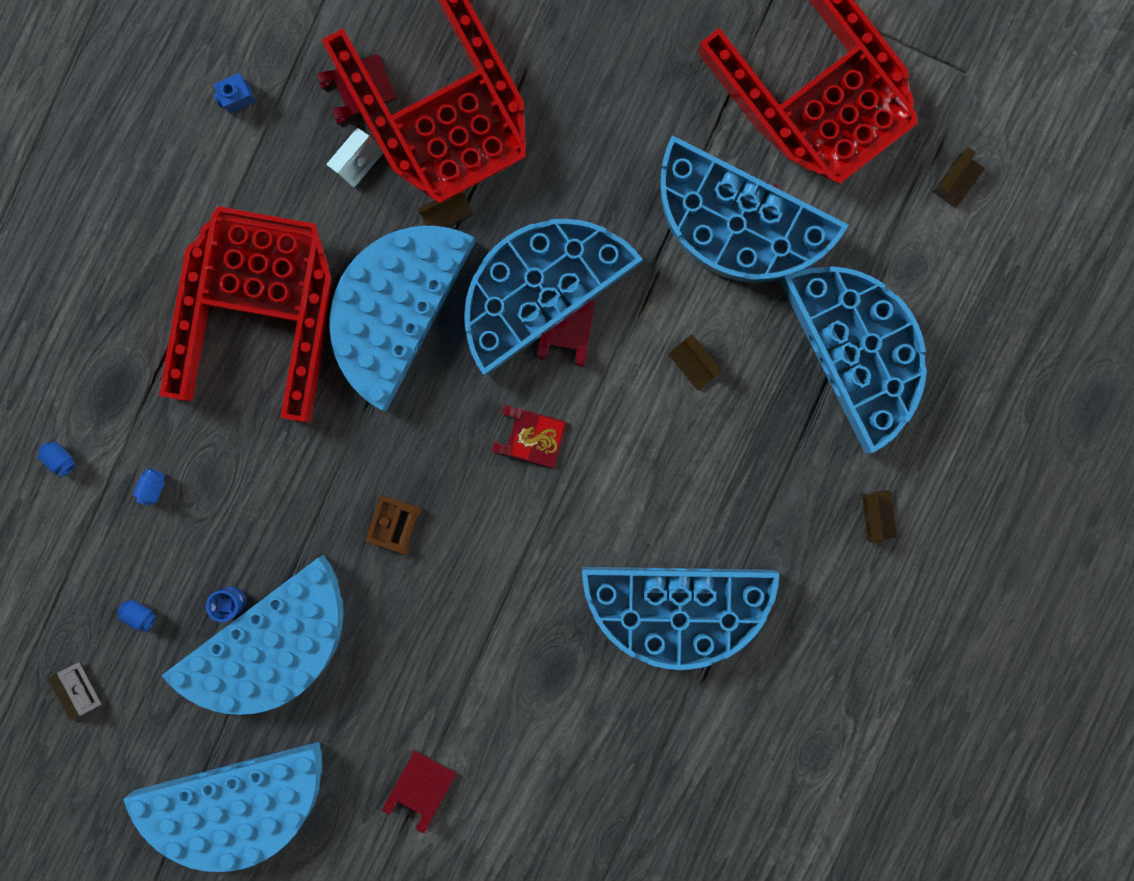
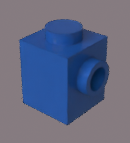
[213,73,256,113]

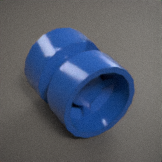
[206,586,247,622]

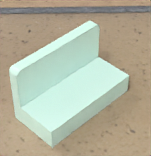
[327,128,383,187]

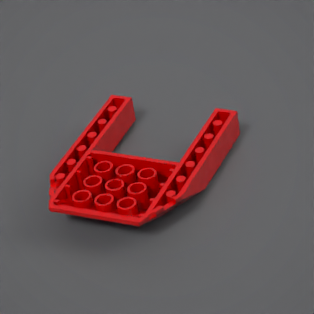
[322,0,526,204]
[697,0,918,184]
[159,206,331,422]

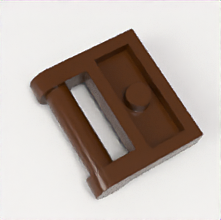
[365,495,422,554]

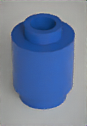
[38,442,76,477]
[133,468,165,506]
[117,599,157,633]

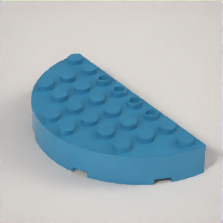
[661,135,849,283]
[465,219,643,377]
[330,226,476,411]
[779,267,927,453]
[161,555,343,715]
[582,567,779,670]
[124,742,322,872]

